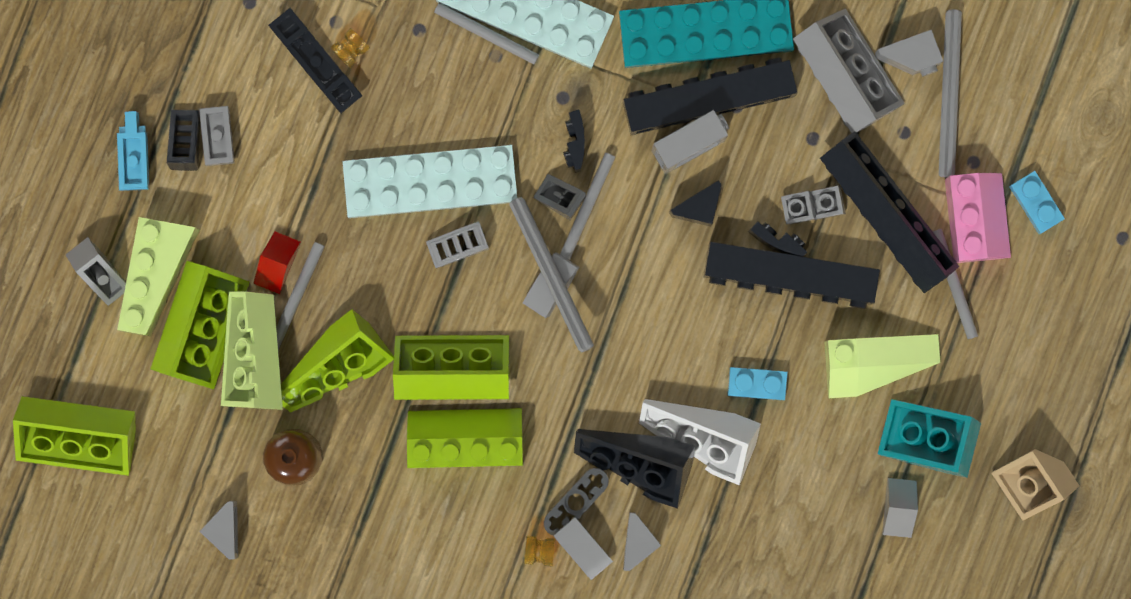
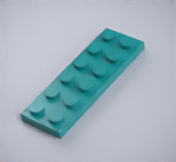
[619,0,794,68]

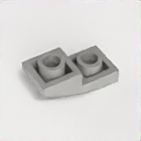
[781,186,846,225]
[523,252,579,318]
[554,517,613,580]

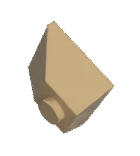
[991,449,1079,521]

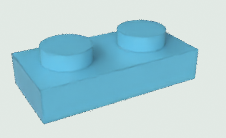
[1009,171,1065,234]
[728,367,787,400]

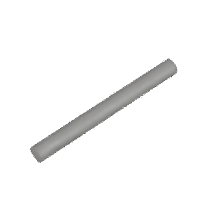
[434,3,539,65]
[560,153,615,260]
[933,229,978,339]
[276,242,325,350]

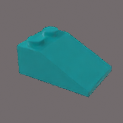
[877,399,981,478]

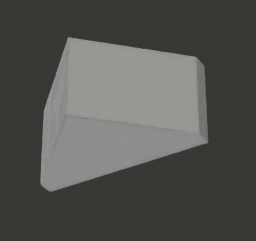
[882,478,918,538]
[199,501,238,559]
[623,512,661,571]

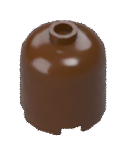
[263,429,323,485]

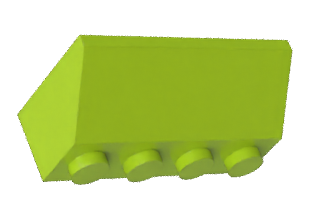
[150,261,250,389]
[393,335,509,400]
[13,396,136,476]
[407,408,523,468]

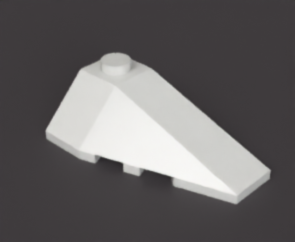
[639,399,761,485]

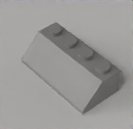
[793,8,905,133]

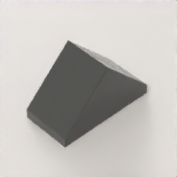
[533,174,586,221]

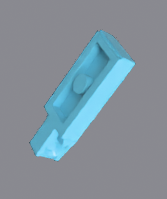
[117,111,149,191]

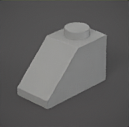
[875,30,943,77]
[66,237,126,306]

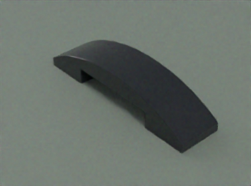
[268,8,363,114]

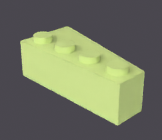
[117,217,200,336]
[221,292,283,410]

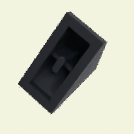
[669,180,722,227]

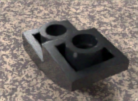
[563,109,585,173]
[748,221,807,257]

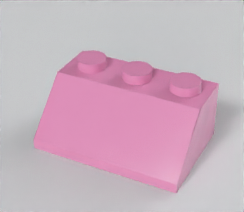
[945,173,1011,263]

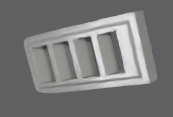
[426,221,489,269]

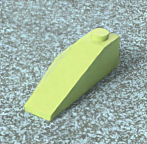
[824,334,940,398]

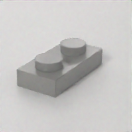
[199,106,235,166]

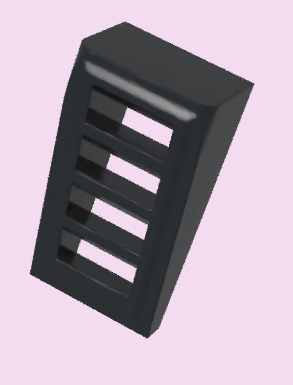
[166,110,200,171]

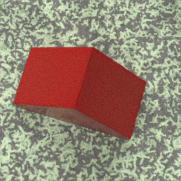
[253,231,301,294]

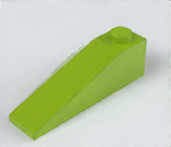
[281,309,394,413]

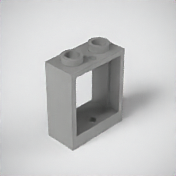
[651,110,729,175]

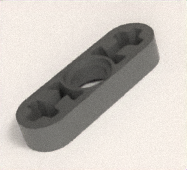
[544,468,608,536]

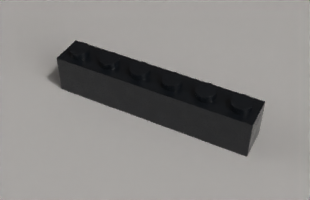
[623,58,798,136]
[820,131,960,293]
[703,242,880,309]

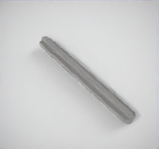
[939,9,962,178]
[510,197,594,352]

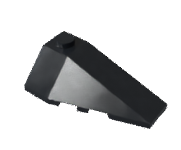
[574,429,695,509]

